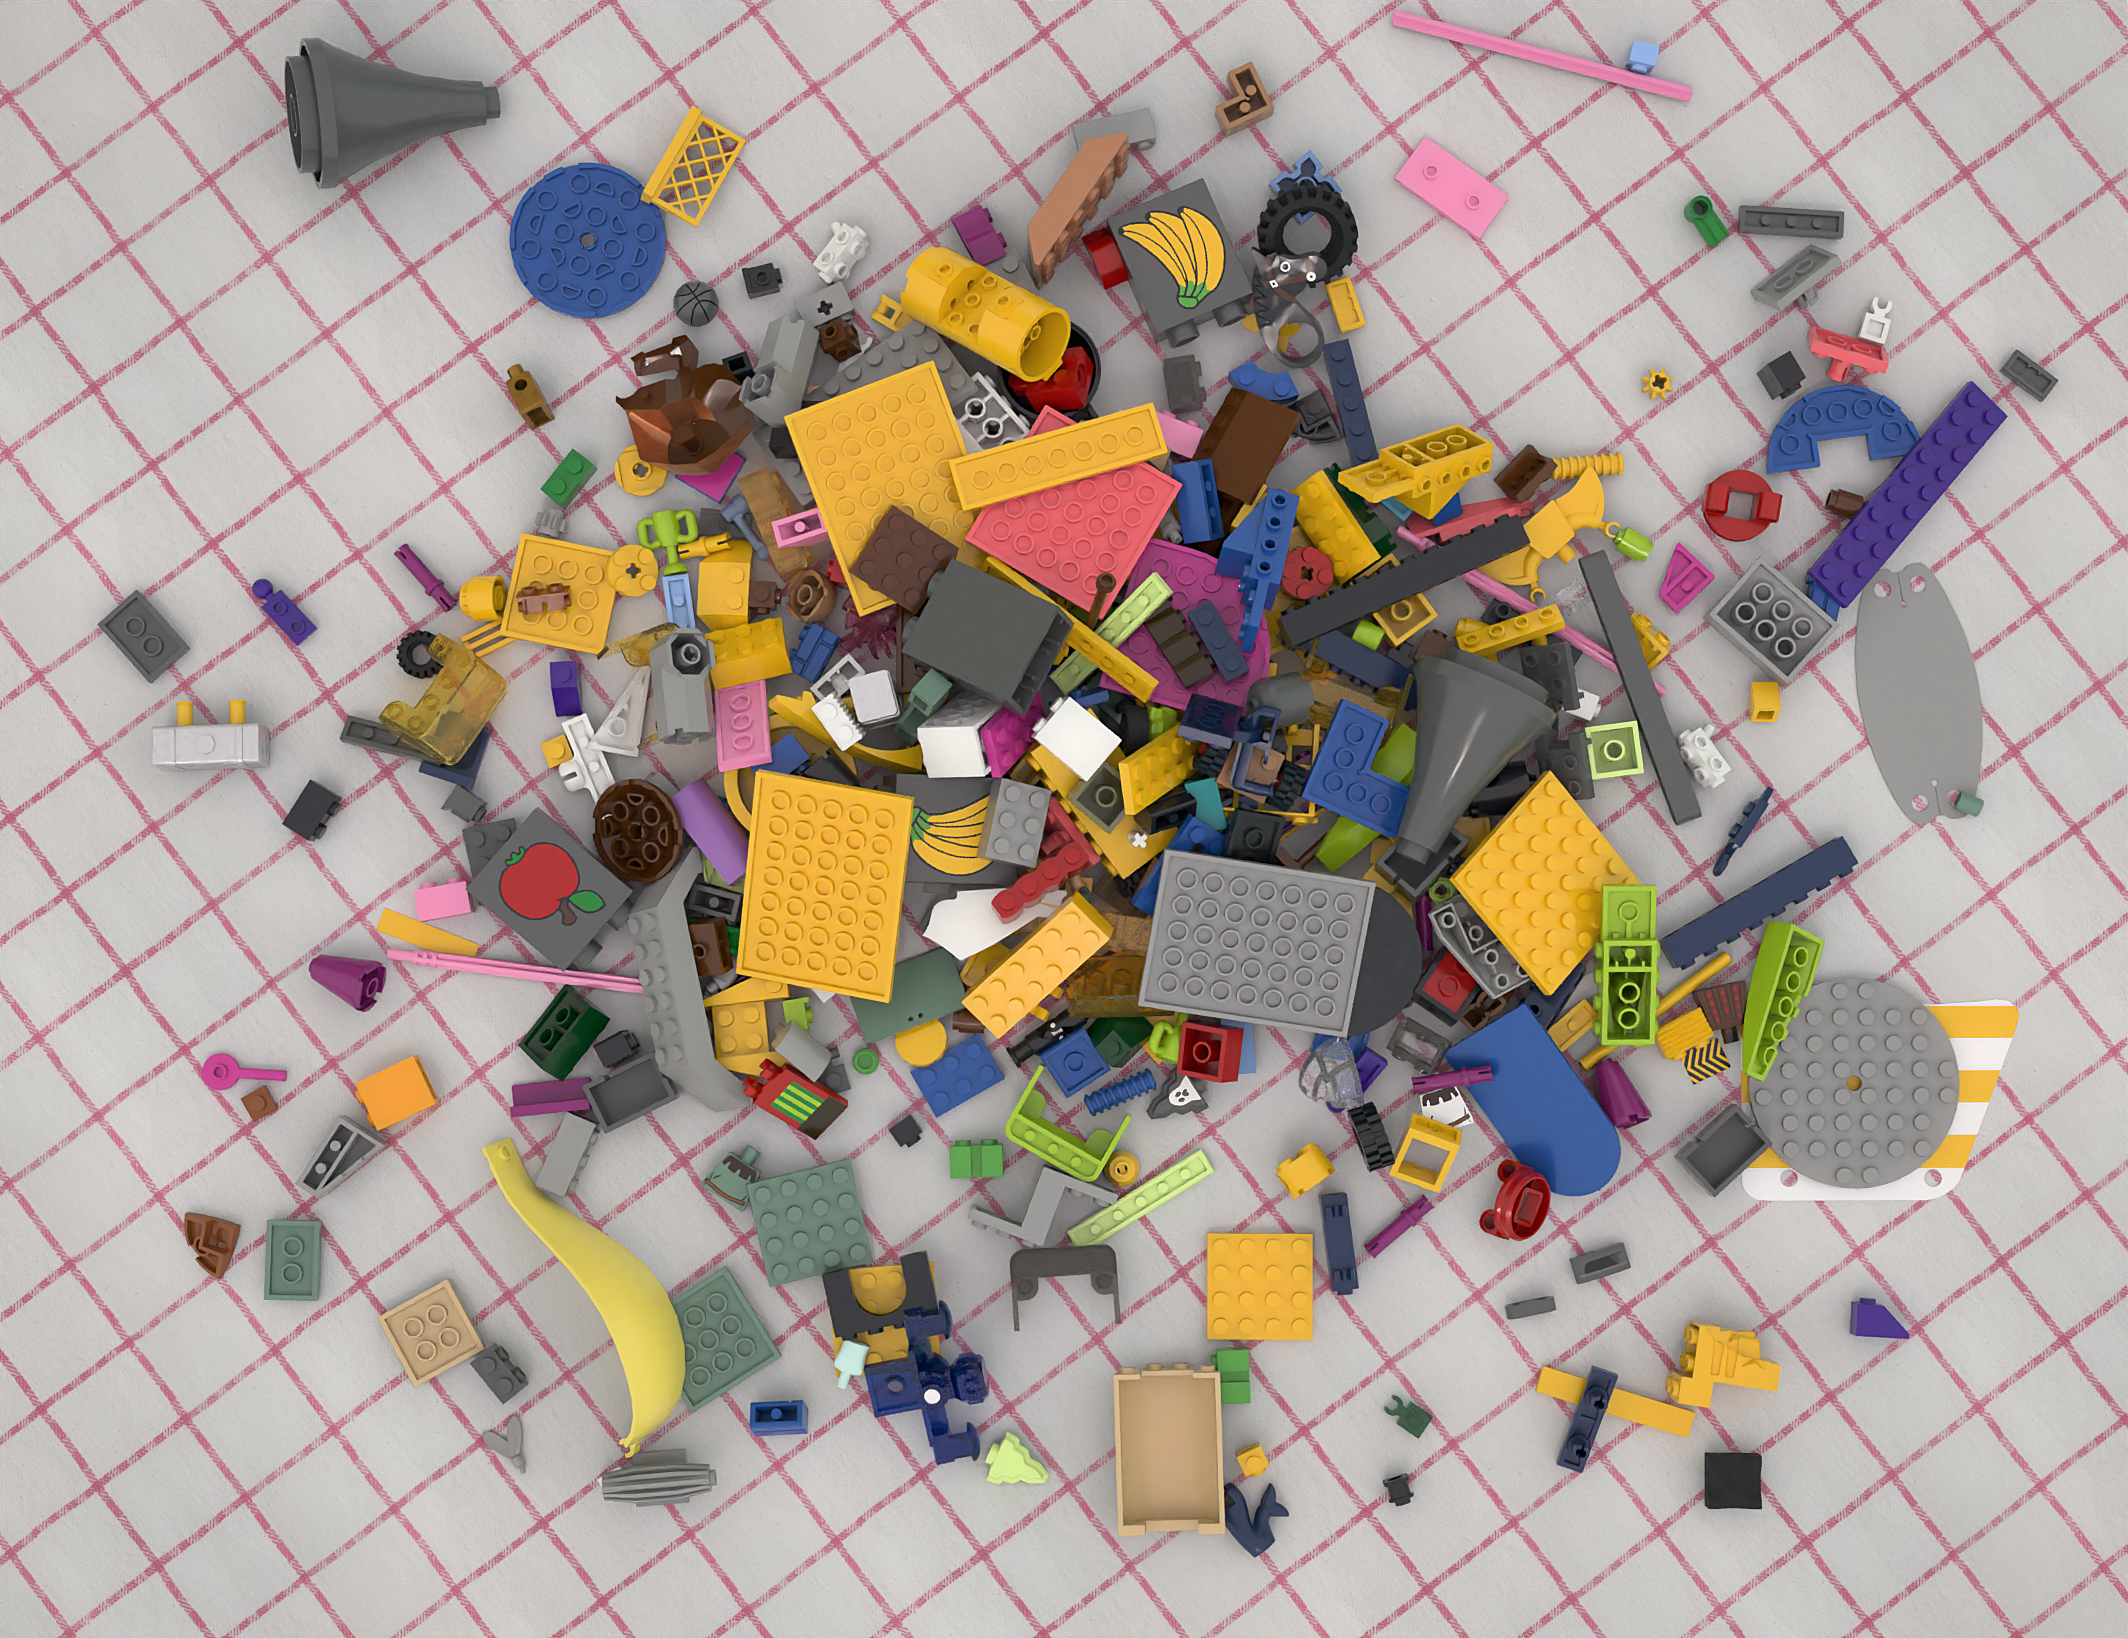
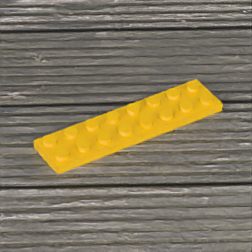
[948,402,1168,513]

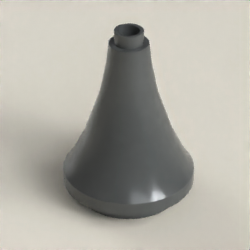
[284,38,500,189]
[1396,646,1557,865]

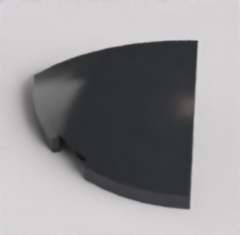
[1287,389,1343,444]

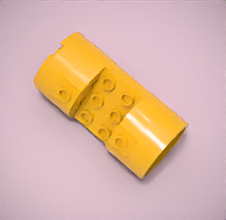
[900,245,1071,382]

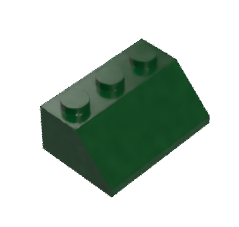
[518,984,611,1082]

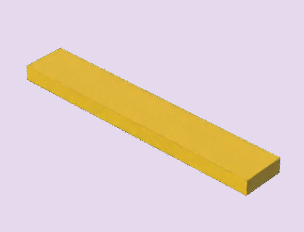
[1535,1365,1695,1438]

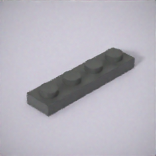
[1738,205,1844,239]
[340,715,449,766]

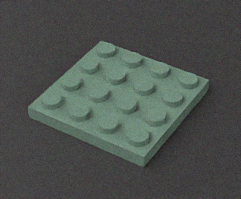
[746,1158,873,1287]
[670,1266,782,1414]

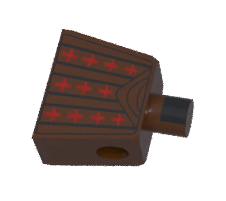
[1692,980,1747,1044]

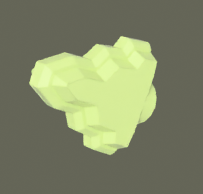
[985,1431,1049,1485]

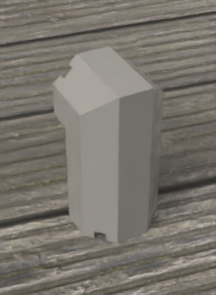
[739,317,820,428]
[649,628,716,745]

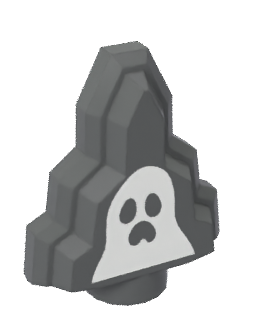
[1146,1066,1209,1119]

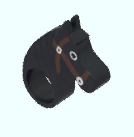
[1251,247,1327,368]

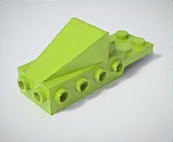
[1592,884,1660,1048]

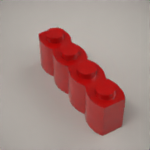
[991,841,1089,924]

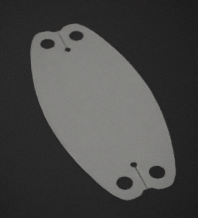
[1855,563,1982,824]

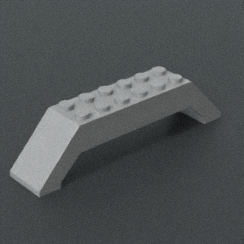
[628,846,751,1112]

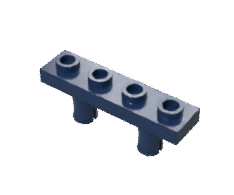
[1556,1365,1618,1473]

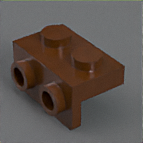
[1494,444,1558,503]

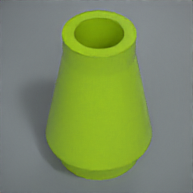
[1429,878,1455,903]

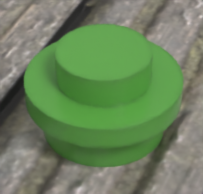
[853,1048,879,1074]

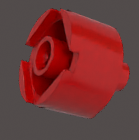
[1279,547,1334,601]

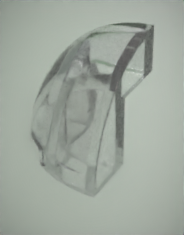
[1298,1037,1365,1108]

